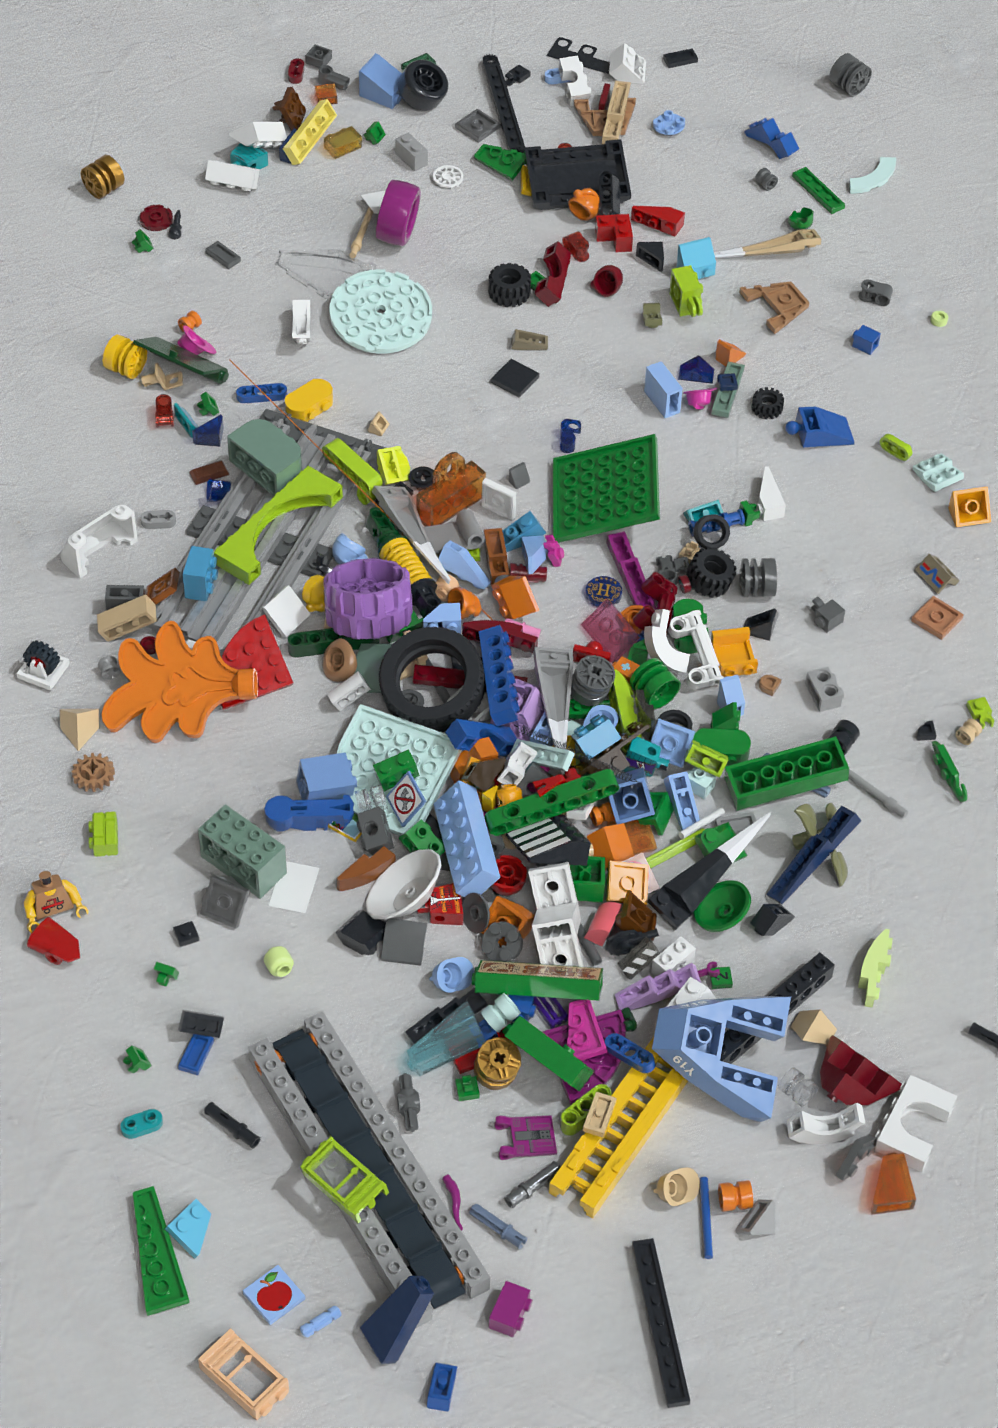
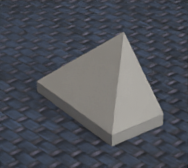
[736,1199,775,1235]

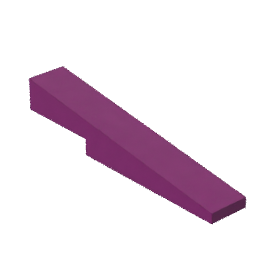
[606,531,657,610]

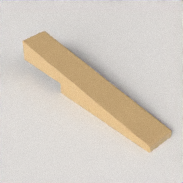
[602,80,631,144]

